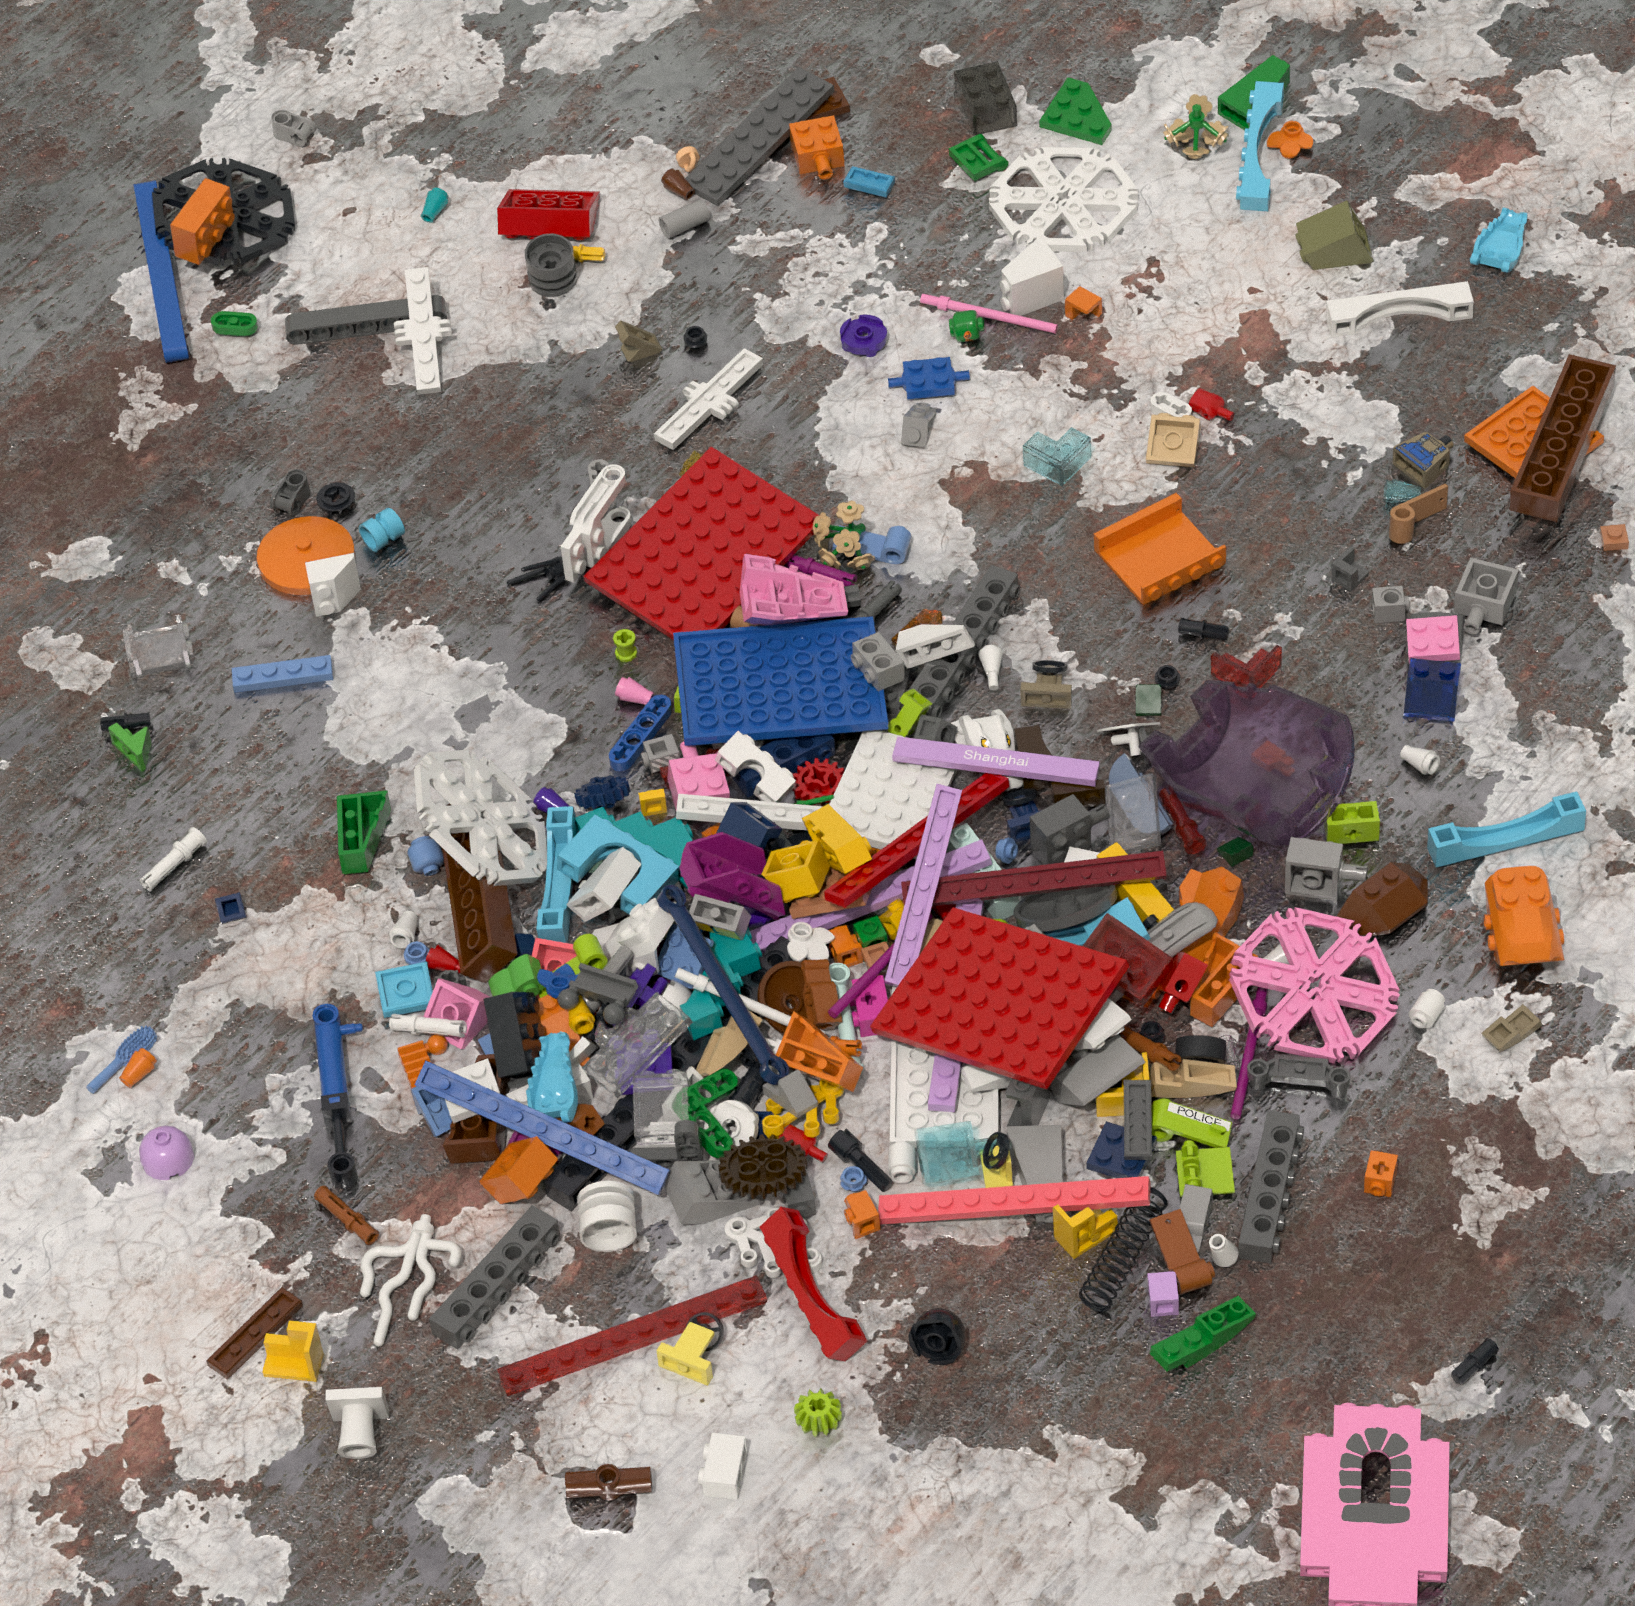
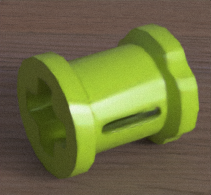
[613,629,638,662]

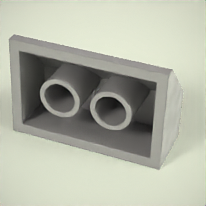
[1050,1034,1145,1106]

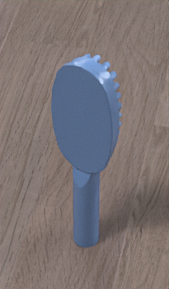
[86,1025,157,1094]

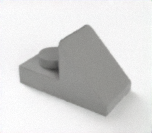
[763,1070,818,1118]

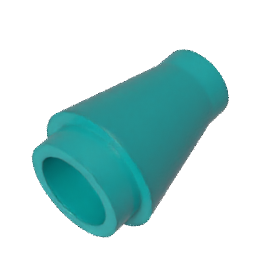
[420,187,449,223]

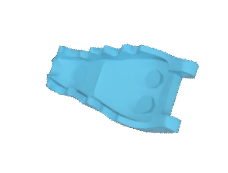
[1470,207,1528,273]
[526,1031,578,1123]

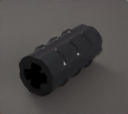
[729,1067,768,1121]

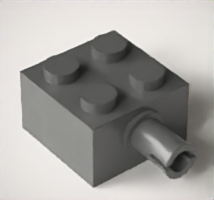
[1029,794,1110,865]

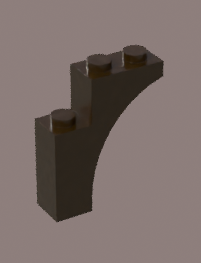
[1014,725,1106,807]

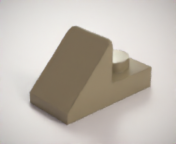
[615,320,663,362]

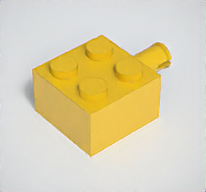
[761,840,830,903]

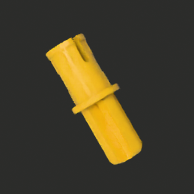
[573,244,606,263]

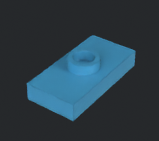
[843,166,895,198]

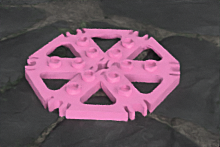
[1229,907,1400,1063]

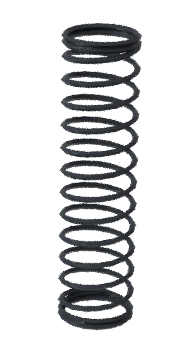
[1079,1187,1168,1312]

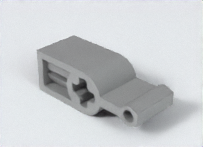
[1179,1184,1213,1255]

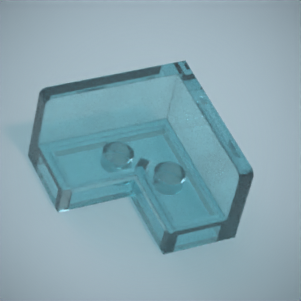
[1023,427,1091,486]

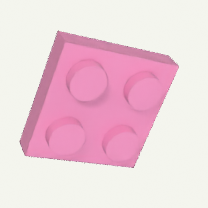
[1406,615,1460,664]

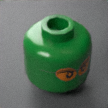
[949,310,985,342]

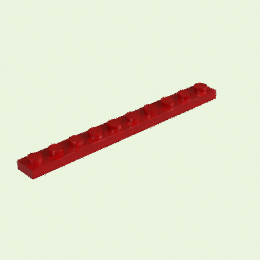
[824,773,1010,908]

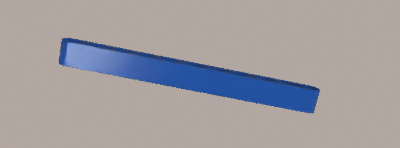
[133,180,189,363]

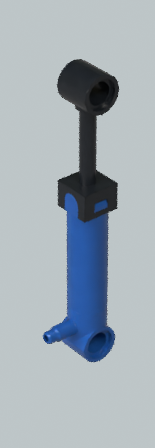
[312,1004,363,1189]

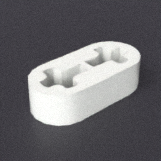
[1151,392,1192,417]

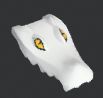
[959,709,1024,791]

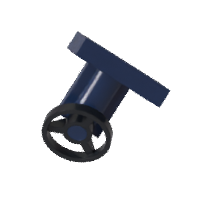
[1002,788,1041,843]

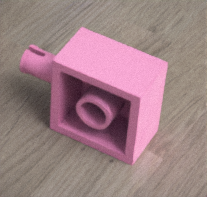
[667,741,730,810]

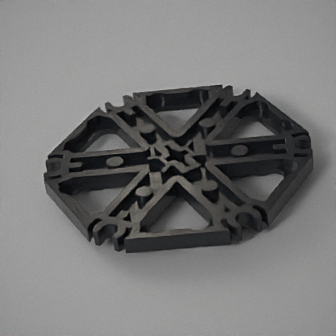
[152,158,295,266]

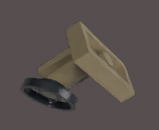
[1020,660,1072,709]

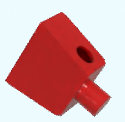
[1158,952,1208,1014]

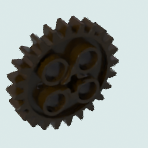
[718,1134,808,1199]

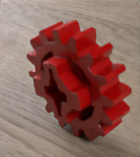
[792,758,844,806]

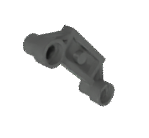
[1247,1054,1350,1098]

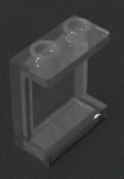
[122,615,194,678]
[633,1069,689,1145]

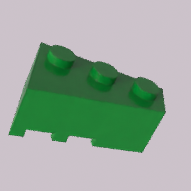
[337,790,391,874]

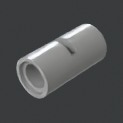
[658,199,710,239]

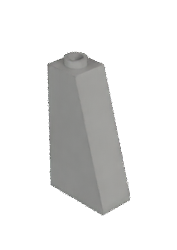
[1007,1125,1063,1223]

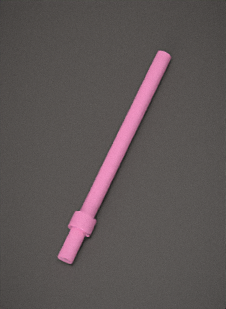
[920,294,1058,334]

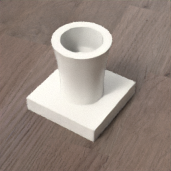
[325,1387,389,1459]

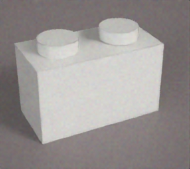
[698,1433,747,1500]

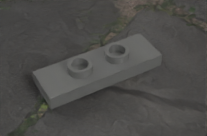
[1124,1080,1152,1160]

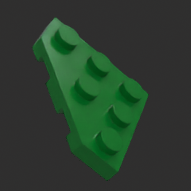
[1039,77,1112,145]

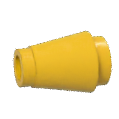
[568,995,595,1034]

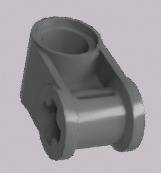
[270,469,310,516]

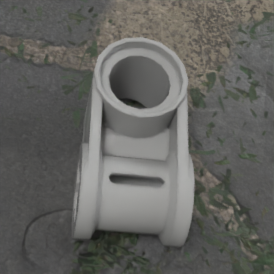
[271,110,317,147]

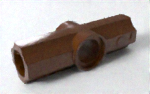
[565,1464,652,1501]

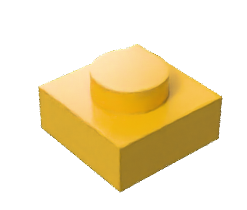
[638,789,667,816]

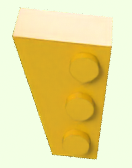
[801,804,872,874]

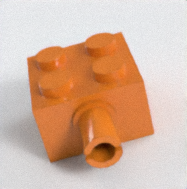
[789,115,845,180]
[479,1136,558,1204]

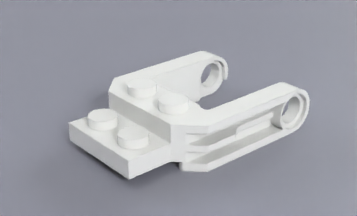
[561,464,631,583]

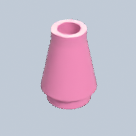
[615,677,654,705]

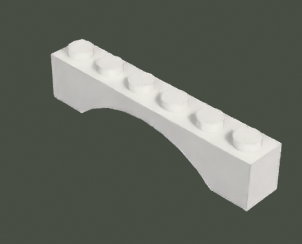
[1326,281,1474,338]

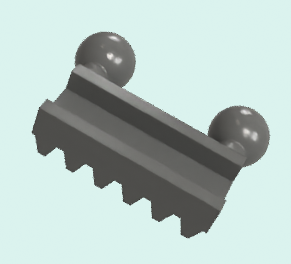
[557,963,638,1025]

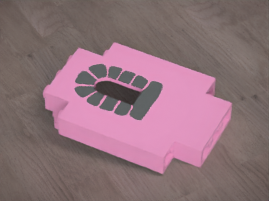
[1300,1403,1449,1606]

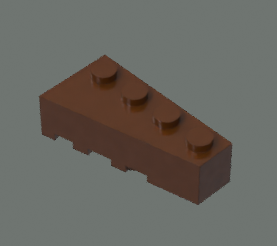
[443,1054,511,1164]

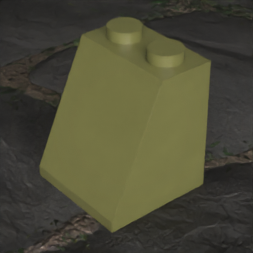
[1295,200,1374,270]

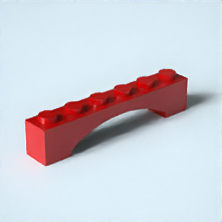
[760,1206,868,1362]

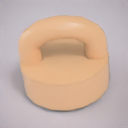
[676,146,700,172]

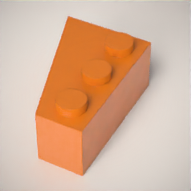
[776,1011,863,1092]

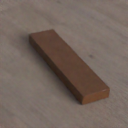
[206,1287,303,1380]

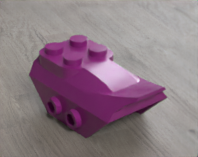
[679,832,785,920]

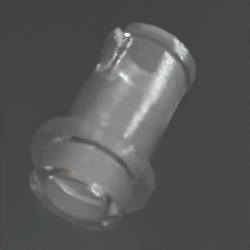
[1219,1035,1241,1070]

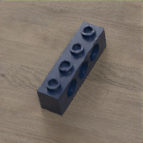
[732,734,835,798]

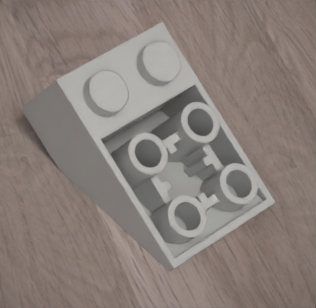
[664,1160,764,1224]

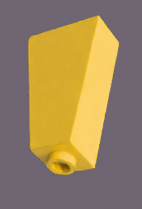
[1096,842,1174,923]

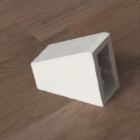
[567,847,641,922]

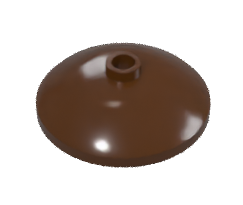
[757,961,807,1034]

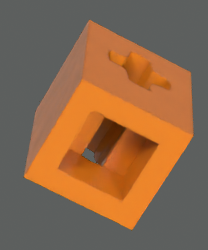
[1364,1150,1398,1197]

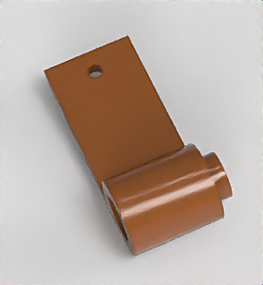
[1149,1209,1215,1295]

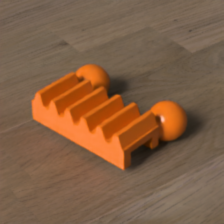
[397,1035,448,1089]

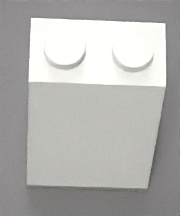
[999,237,1064,316]

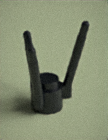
[507,556,566,601]

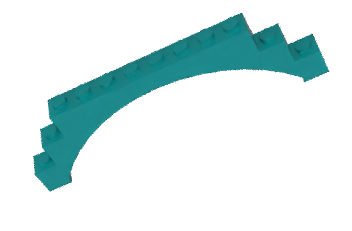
[575,807,762,1040]

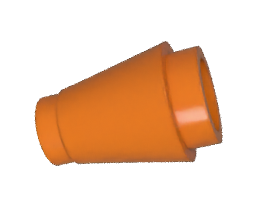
[119,1048,157,1088]

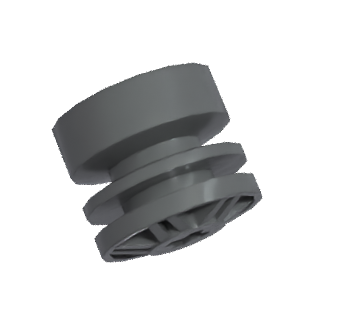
[525,234,577,297]

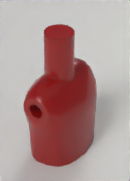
[1189,388,1235,421]
[778,1124,828,1163]

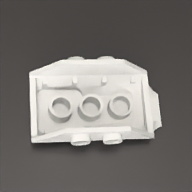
[592,898,677,978]

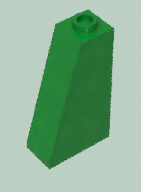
[1218,55,1290,131]

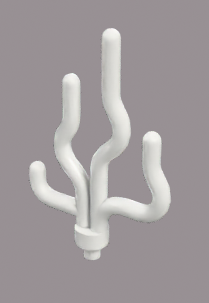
[360,1214,461,1347]

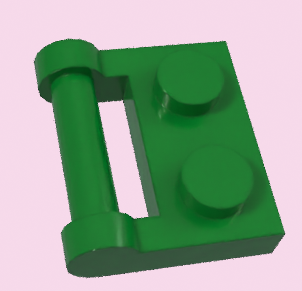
[949,134,1009,181]

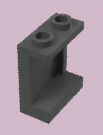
[1006,1078,1050,1126]

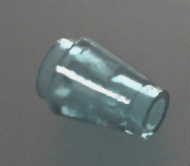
[1383,479,1421,503]

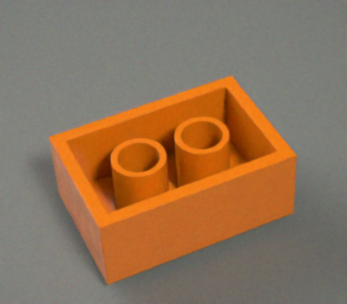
[170,178,235,265]

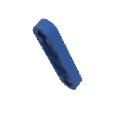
[609,695,672,772]

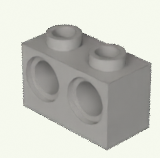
[851,632,904,691]

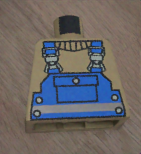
[1393,432,1454,489]

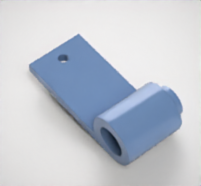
[832,525,911,564]

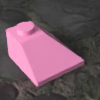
[423,978,490,1049]

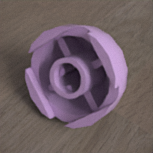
[139,1125,194,1180]

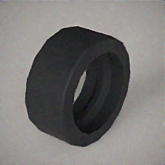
[1175,1035,1226,1064]

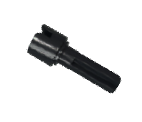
[828,1128,893,1192]

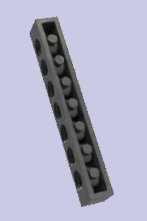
[901,565,1021,718]

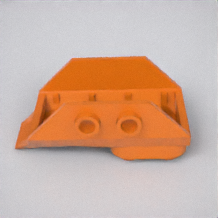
[1483,866,1565,966]

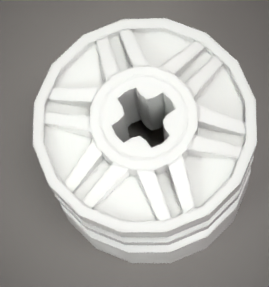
[577,1181,637,1252]

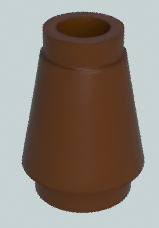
[661,168,695,200]

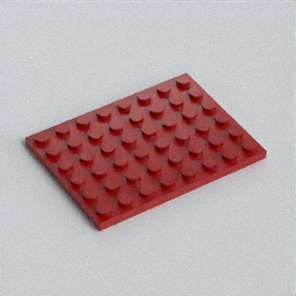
[584,447,820,640]
[870,907,1129,1089]

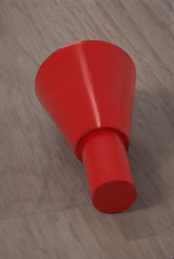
[426,945,470,978]

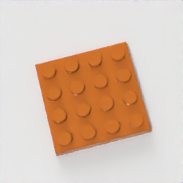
[1464,386,1604,479]

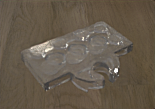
[582,992,693,1098]

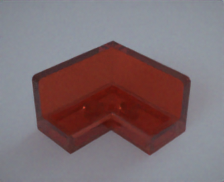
[1211,645,1282,697]

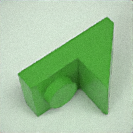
[108,723,151,772]

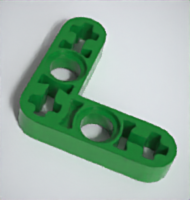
[672,1069,738,1159]

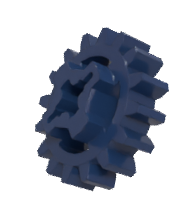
[574,775,631,810]

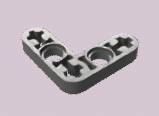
[627,1120,703,1170]

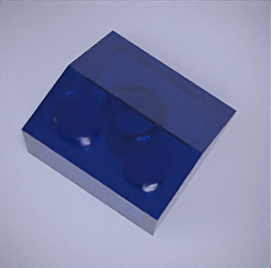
[1403,658,1461,722]

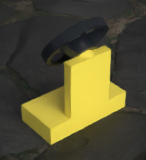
[980,1132,1013,1188]
[656,1312,724,1386]

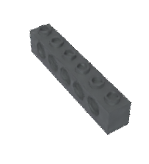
[1239,1110,1304,1264]
[429,1205,560,1350]

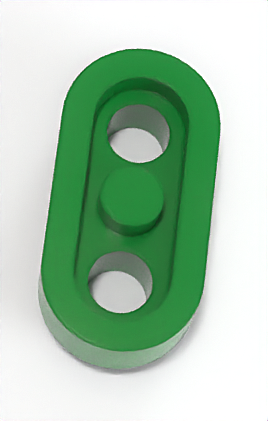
[211,311,258,336]

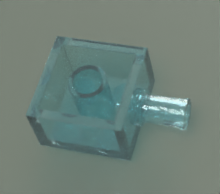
[914,1121,997,1184]

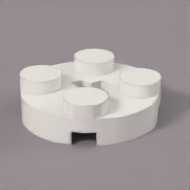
[704,1100,759,1151]

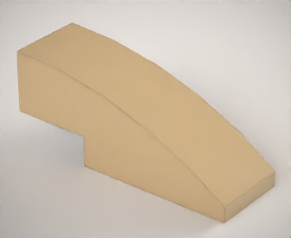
[696,1010,762,1077]
[1149,1059,1237,1098]

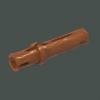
[1120,1027,1181,1071]
[314,1185,379,1245]

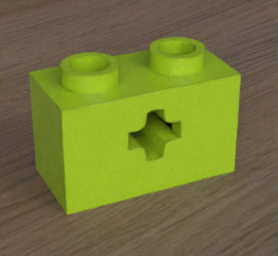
[1324,801,1380,844]

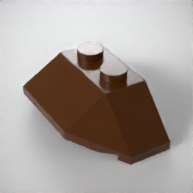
[1336,862,1428,936]

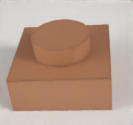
[1600,524,1629,551]

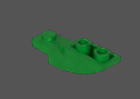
[1149,1295,1256,1372]

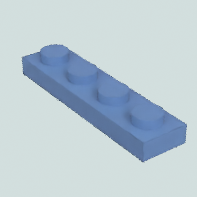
[232,655,333,693]

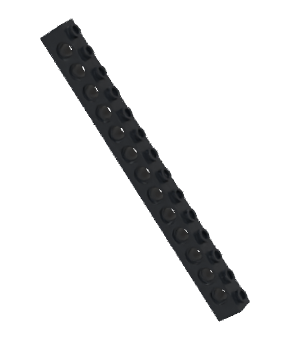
[544,936,807,1212]

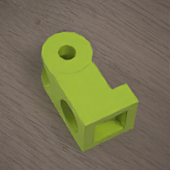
[888,689,933,737]

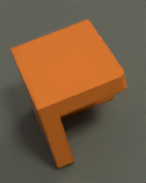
[1065,286,1102,320]

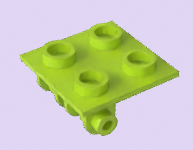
[1176,1140,1235,1197]

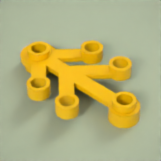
[762,1081,844,1139]

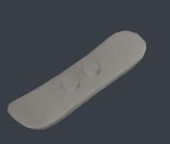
[1109,902,1218,1003]

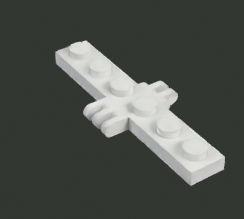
[394,267,452,395]
[654,348,763,450]

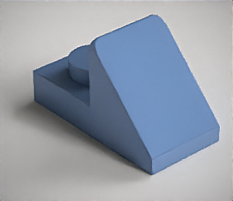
[410,1086,452,1137]

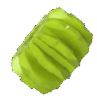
[794,1388,842,1437]

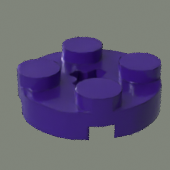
[840,314,888,357]

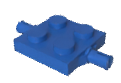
[888,357,970,399]

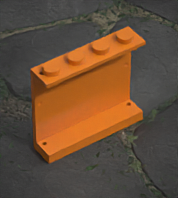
[1094,493,1226,605]

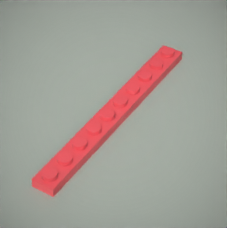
[878,1176,1151,1225]

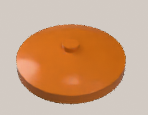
[257,516,355,595]

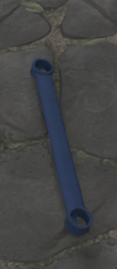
[657,885,789,1085]

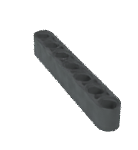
[285,295,447,345]

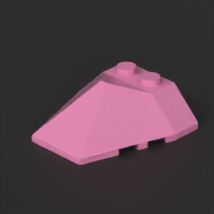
[740,554,848,625]

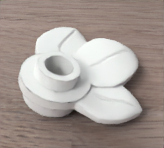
[787,922,835,962]

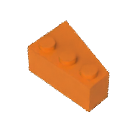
[1190,932,1258,1027]

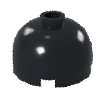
[908,1308,966,1365]

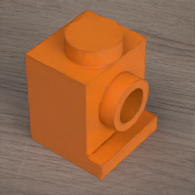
[828,925,863,967]
[844,1190,880,1240]

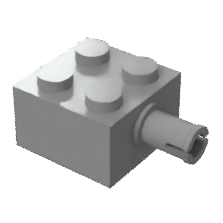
[1454,557,1519,634]
[1285,837,1368,901]

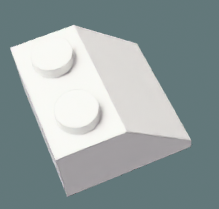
[305,553,361,617]

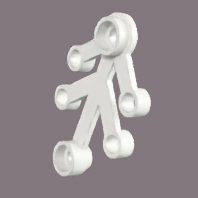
[725,1208,822,1278]

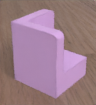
[1147,1271,1179,1317]

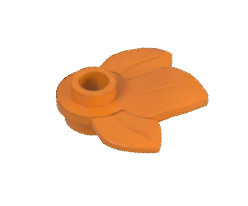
[1267,121,1313,159]

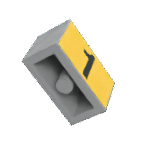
[689,894,751,941]

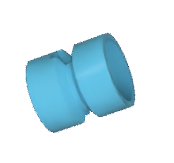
[359,507,405,552]

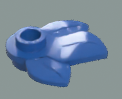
[537,964,579,999]

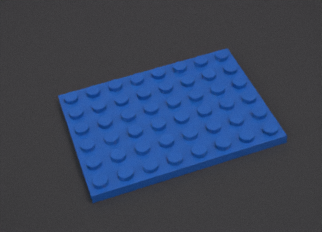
[673,616,888,746]

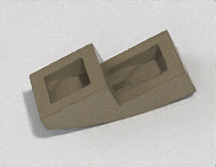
[1481,1004,1542,1052]

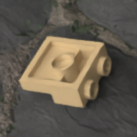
[1146,413,1201,468]

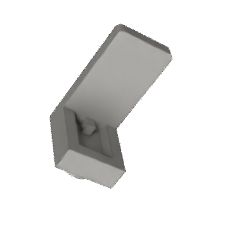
[901,403,937,447]

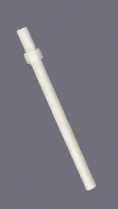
[674,967,825,1034]

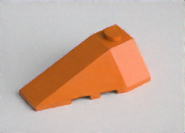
[1179,867,1244,962]

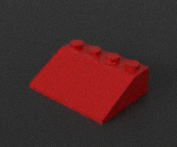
[497,189,600,240]

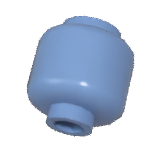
[407,836,444,876]

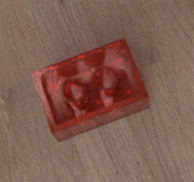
[1083,913,1174,1008]

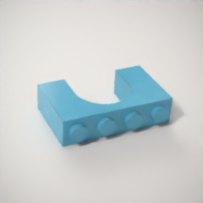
[557,815,679,914]

